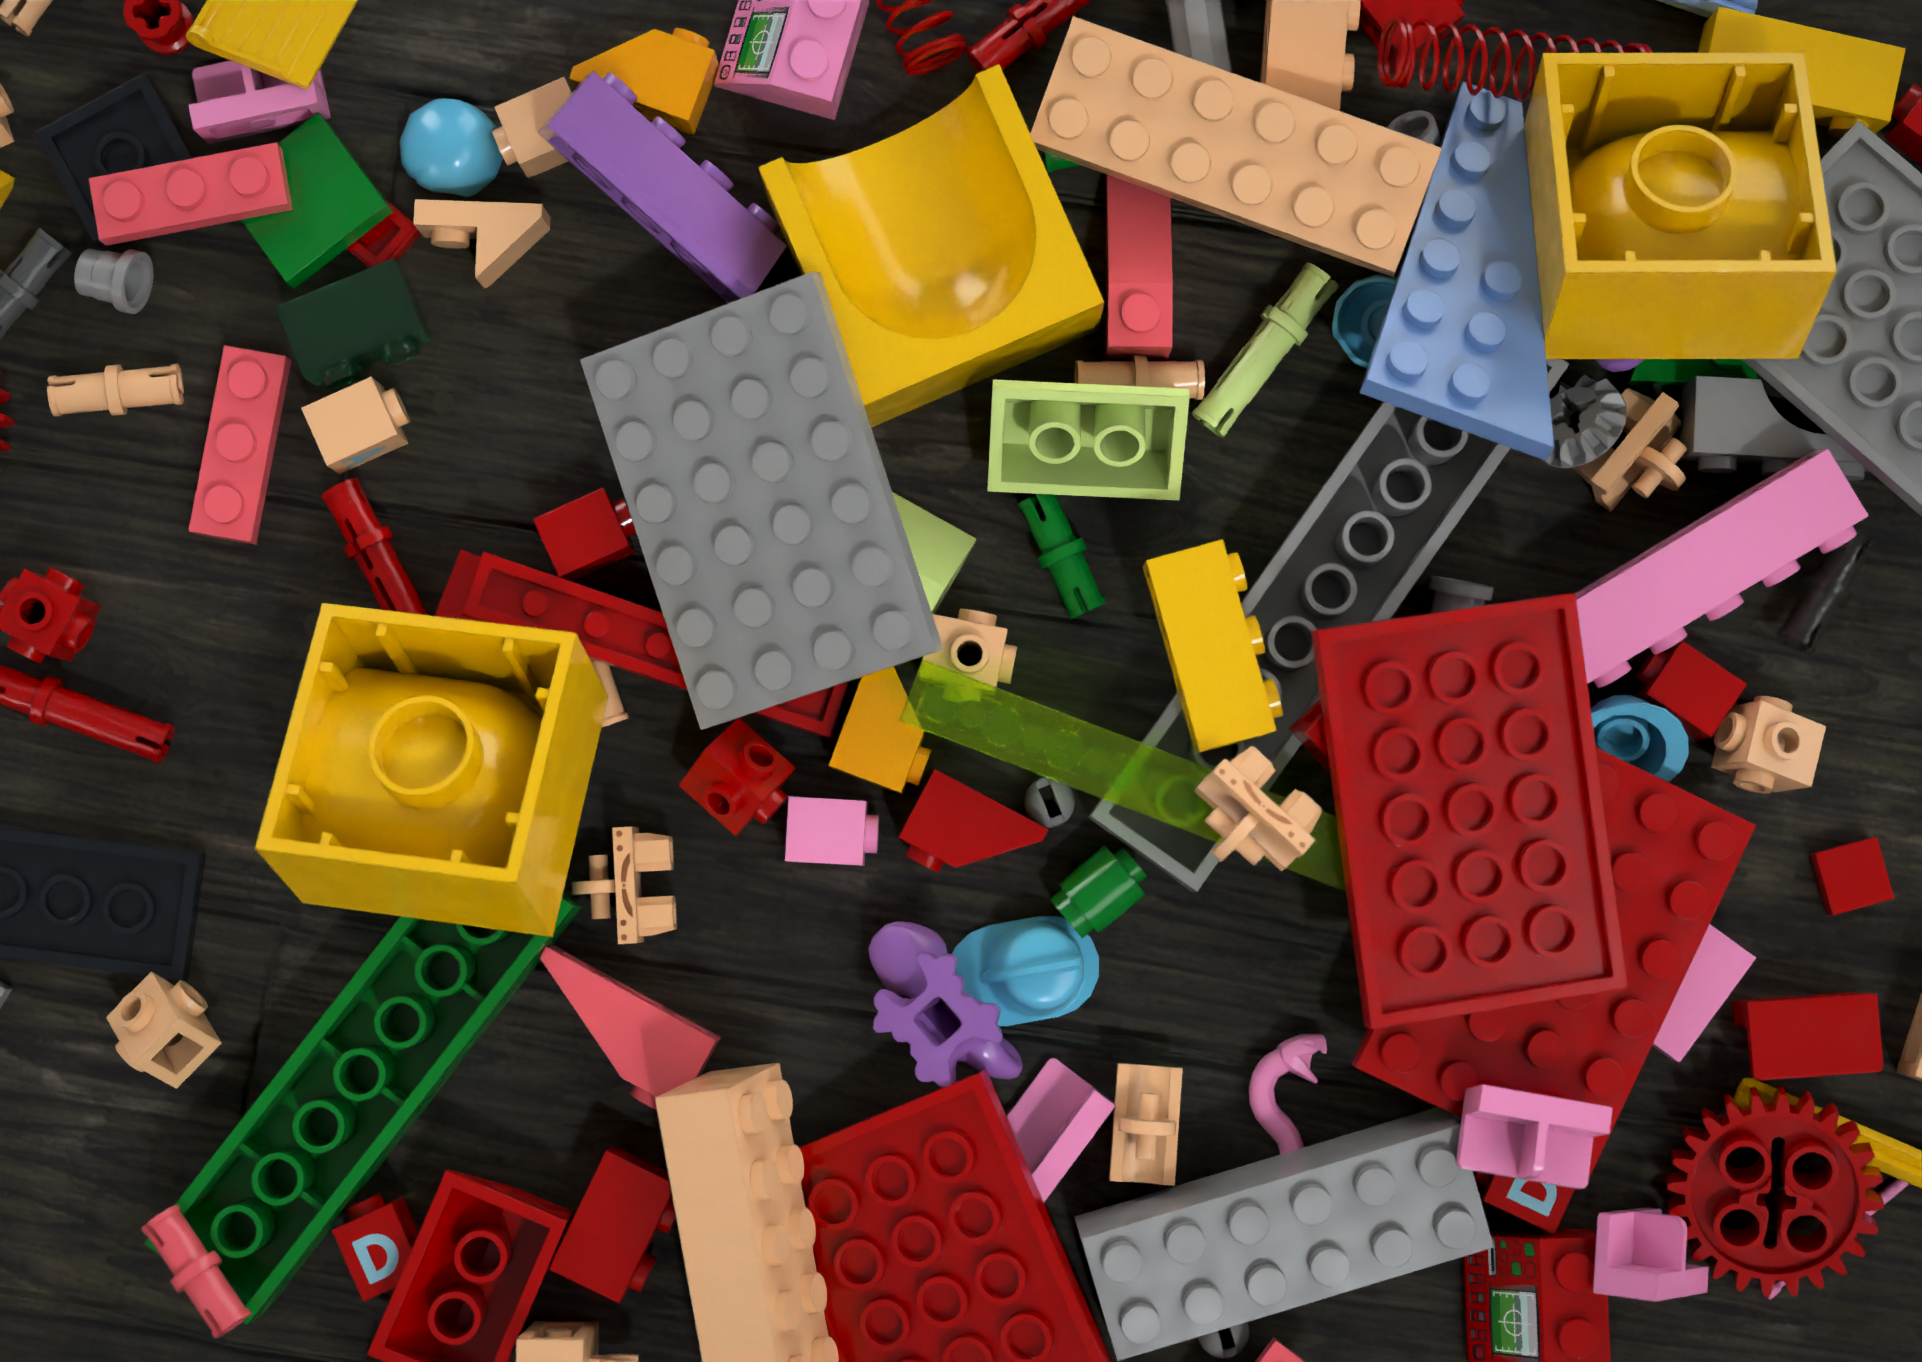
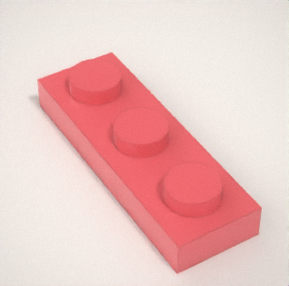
[89,142,293,246]
[188,345,292,545]

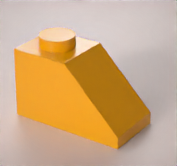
[569,28,719,136]
[828,666,932,794]

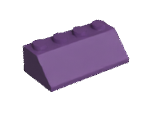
[537,71,787,304]

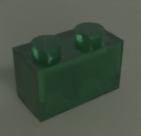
[275,258,433,389]

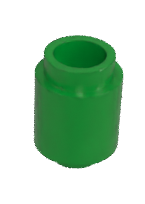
[1050,845,1147,939]

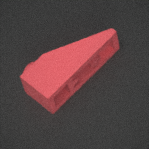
[1105,174,1173,360]
[540,945,721,1110]

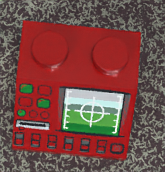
[1463,1228,1611,1362]

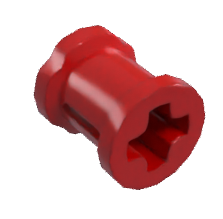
[123,0,194,55]

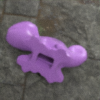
[868,921,1023,1088]

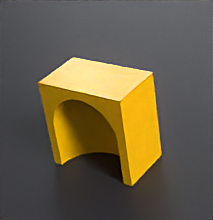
[1524,53,1837,359]
[758,64,1104,428]
[255,603,609,937]

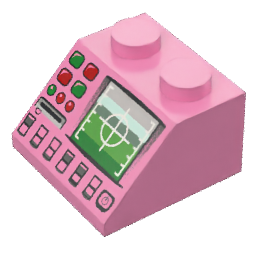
[714,0,869,120]

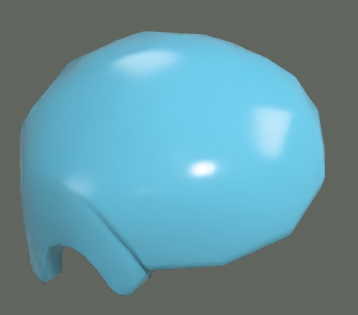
[399,98,503,197]
[1332,273,1397,368]

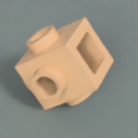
[919,609,1017,704]
[1711,696,1826,794]
[106,972,222,1089]

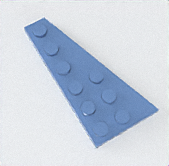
[1360,81,1554,461]

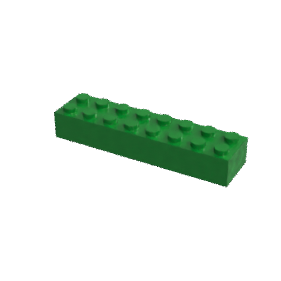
[144,892,582,1325]

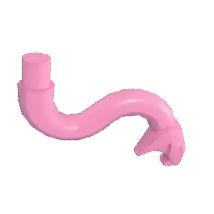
[1249,1034,1327,1154]

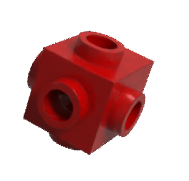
[0,567,102,664]
[678,718,796,836]

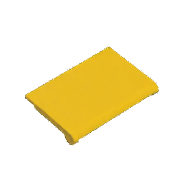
[186,0,358,90]

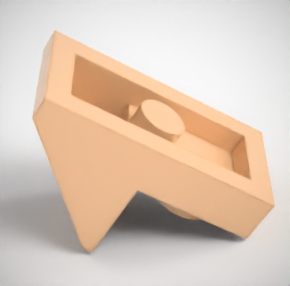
[414,199,551,288]

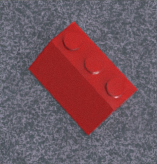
[367,1169,573,1362]

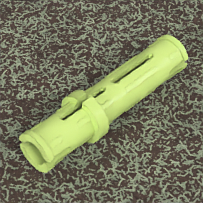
[1191,262,1339,438]

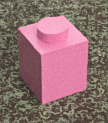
[785,796,879,866]

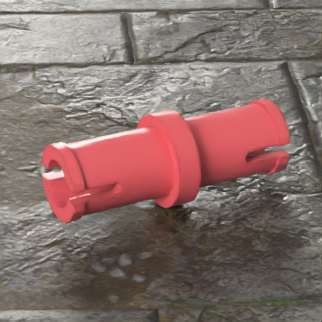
[141,1204,252,1339]

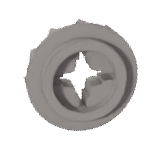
[1541,375,1627,468]

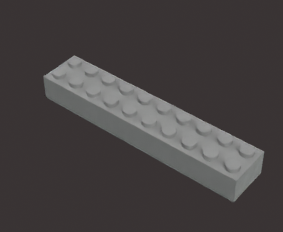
[1088,359,1569,892]

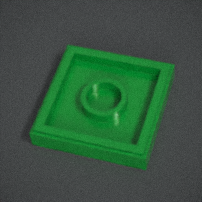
[241,112,394,289]

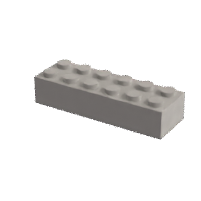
[1074,1107,1494,1361]

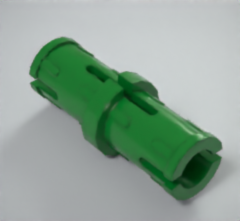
[1017,494,1107,619]

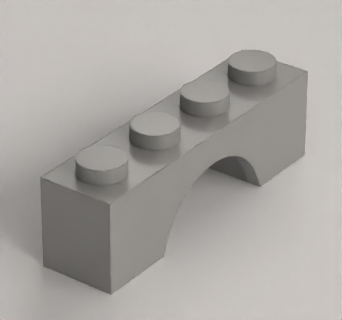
[1679,376,1870,481]

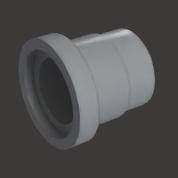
[74,248,153,314]
[1428,576,1494,613]

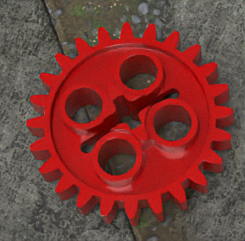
[1666,1086,1884,1297]

